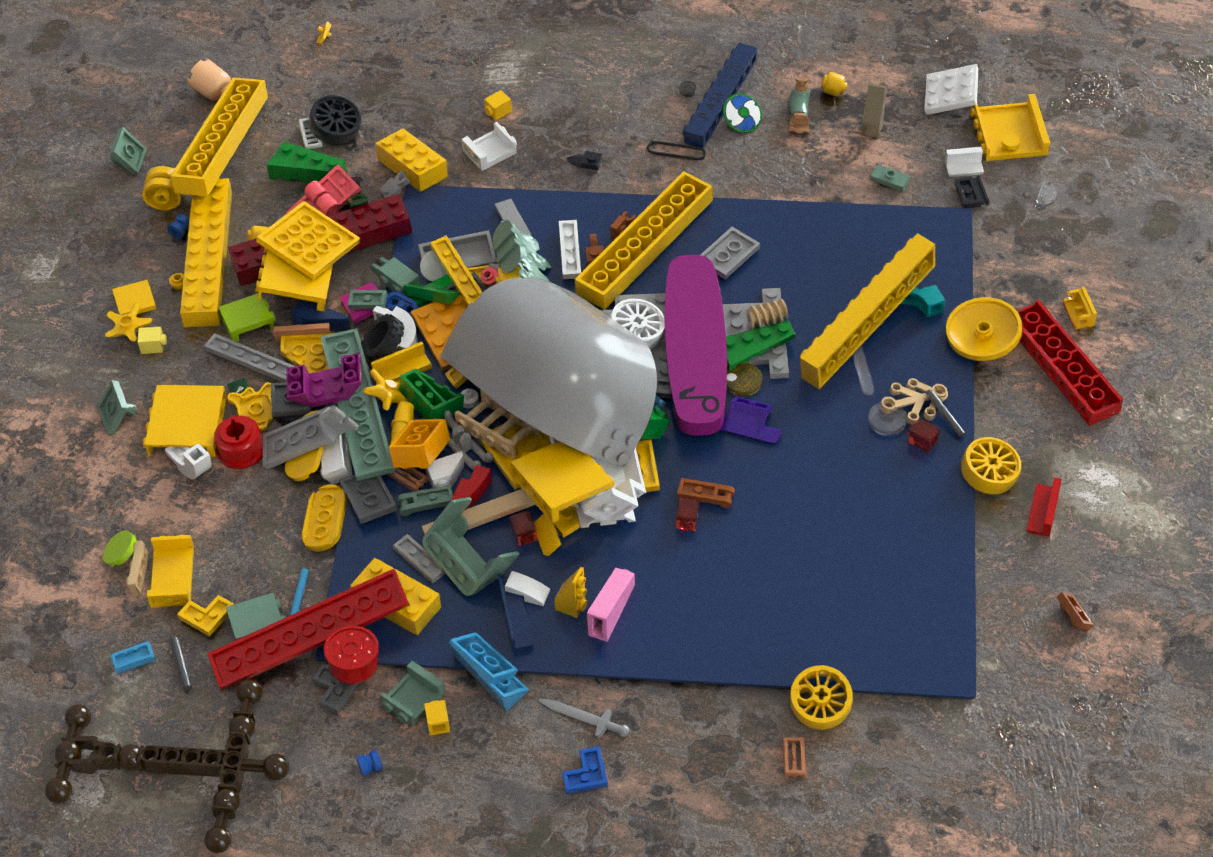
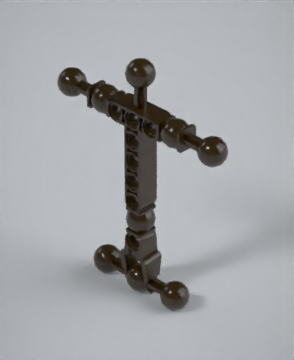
[45,679,289,854]

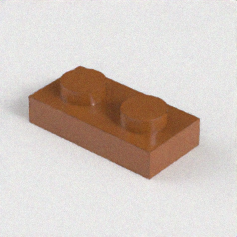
[1057,592,1094,631]

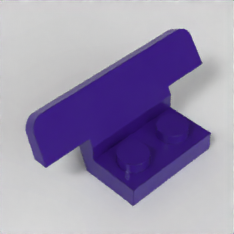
[720,396,783,444]

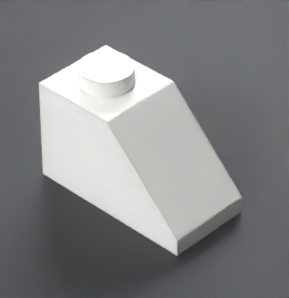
[426,451,465,488]

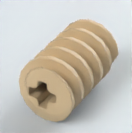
[747,299,788,330]

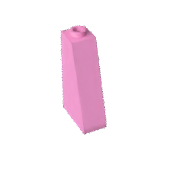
[587,568,635,642]

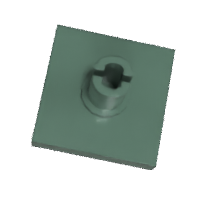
[110,127,147,175]
[97,380,136,434]

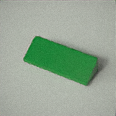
[404,283,460,305]

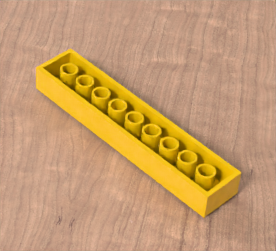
[171,78,268,197]
[575,171,713,310]
[180,178,232,327]
[800,233,935,390]

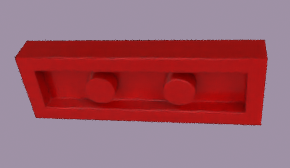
[1026,477,1062,537]

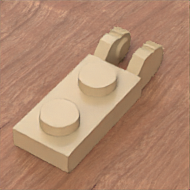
[126,540,149,596]

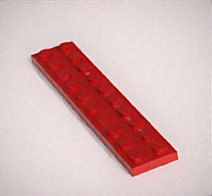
[207,569,410,691]

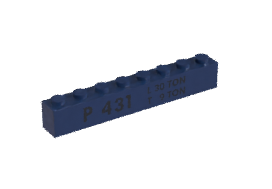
[683,43,757,149]

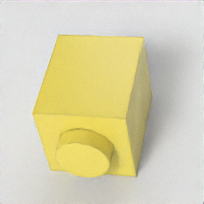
[138,327,167,354]

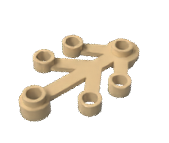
[880,378,948,425]

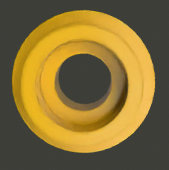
[169,273,184,290]

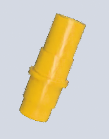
[390,401,415,445]

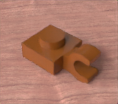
[610,211,636,240]
[585,234,604,265]

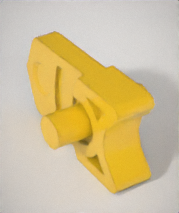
[316,22,331,45]

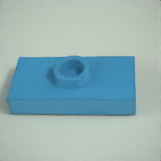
[110,641,156,674]

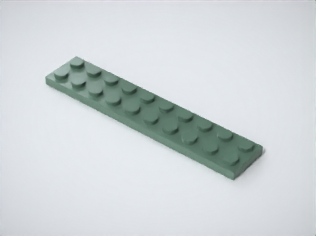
[321,328,395,481]

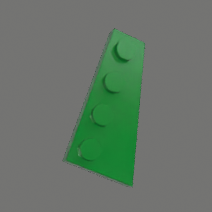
[726,320,795,371]

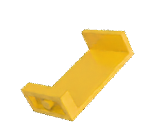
[147,535,194,608]

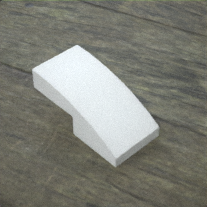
[505,571,550,606]

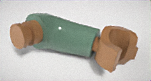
[789,77,811,134]

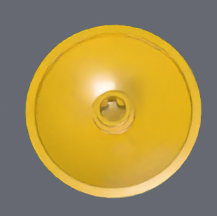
[946,297,1022,361]

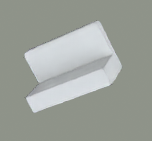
[945,147,984,177]

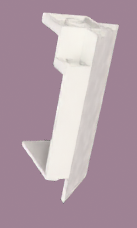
[550,436,646,528]

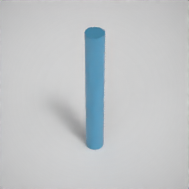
[289,568,309,616]

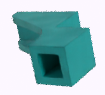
[900,285,945,317]

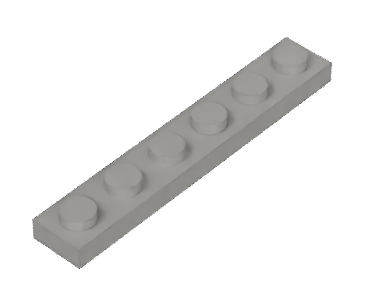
[204,333,294,382]

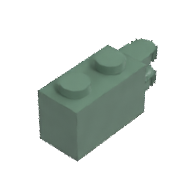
[370,257,420,297]

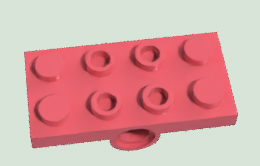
[286,164,362,216]

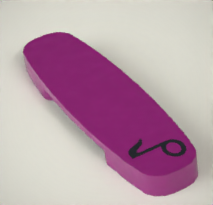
[665,255,727,436]

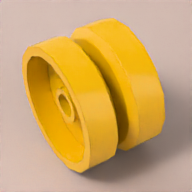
[142,166,182,211]

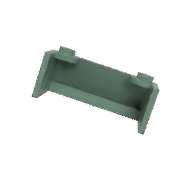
[422,497,519,596]

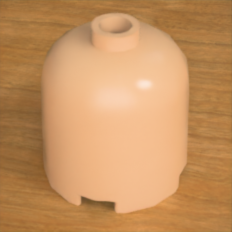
[187,59,231,101]

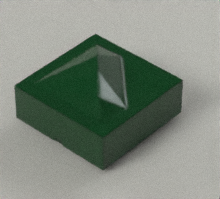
[227,378,249,394]

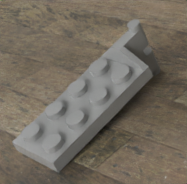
[263,405,358,470]

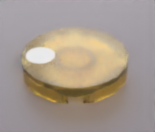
[727,363,763,396]

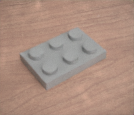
[701,227,760,280]

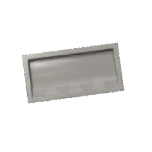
[418,230,497,268]

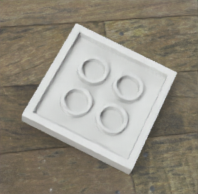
[924,64,978,115]

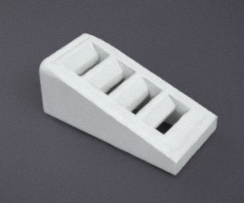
[299,118,323,149]

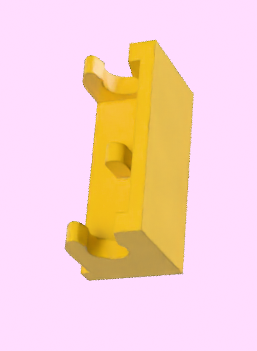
[1063,286,1097,329]

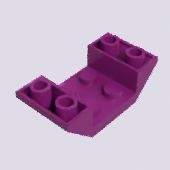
[286,353,362,407]

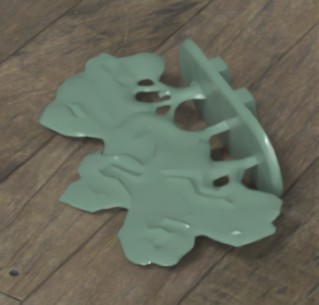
[492,219,552,282]

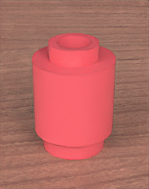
[481,267,498,288]

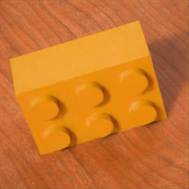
[389,419,450,469]

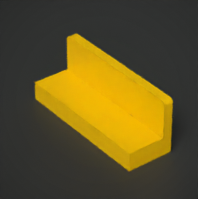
[371,342,432,382]

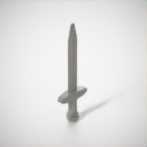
[539,699,629,738]

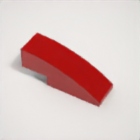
[451,465,492,510]

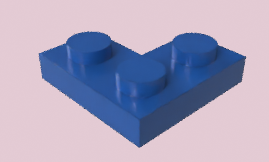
[562,746,608,794]

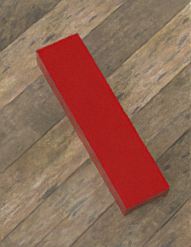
[1017,299,1123,426]

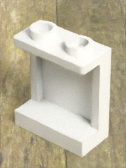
[462,122,517,171]

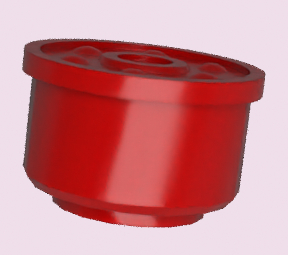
[214,415,263,469]
[324,626,379,684]

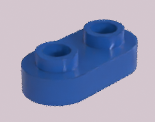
[386,292,419,319]

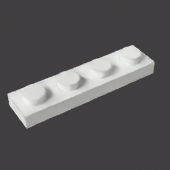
[559,220,581,279]

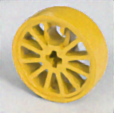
[961,437,1021,494]
[790,665,853,730]

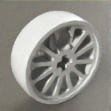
[610,299,665,350]

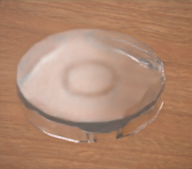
[868,402,907,435]

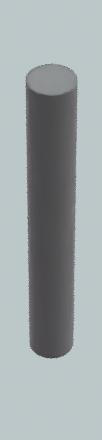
[925,389,965,437]
[171,637,192,691]

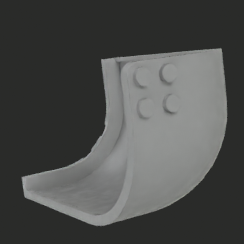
[440,277,657,466]

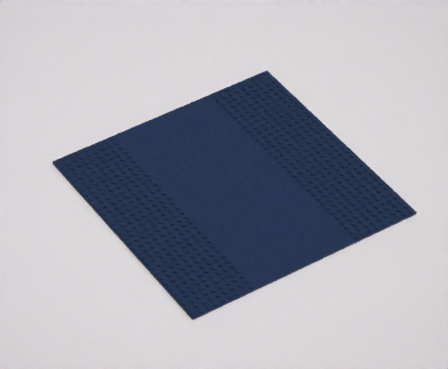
[316,185,976,699]

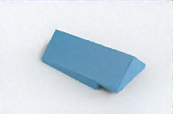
[449,632,529,712]

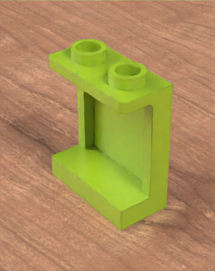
[218,293,276,343]

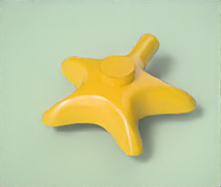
[105,303,152,342]
[363,369,408,410]

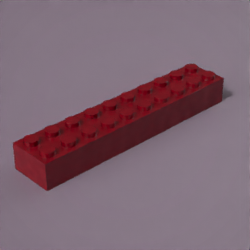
[228,194,412,286]

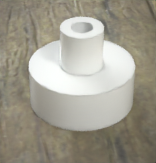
[461,389,479,408]

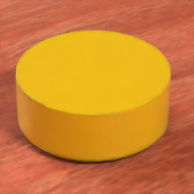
[1001,134,1020,151]

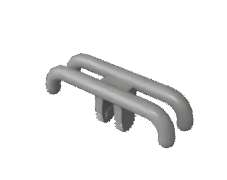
[434,410,493,471]

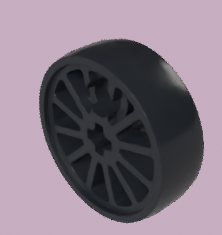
[309,95,361,145]

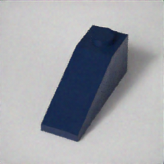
[290,299,351,331]

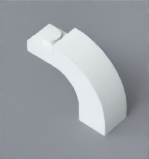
[373,306,417,353]
[165,443,212,479]

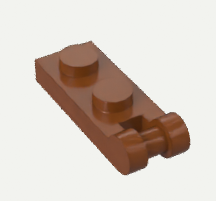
[677,478,735,508]

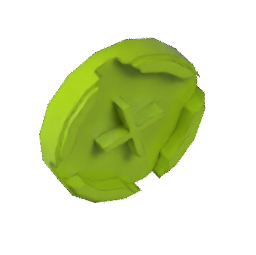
[102,530,137,567]

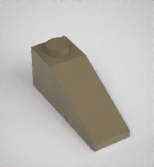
[861,83,886,138]

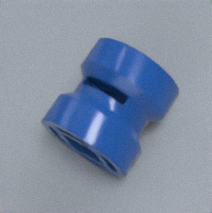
[167,214,190,239]
[356,750,383,777]

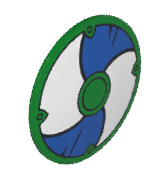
[723,94,762,133]

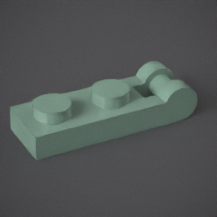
[397,485,453,516]

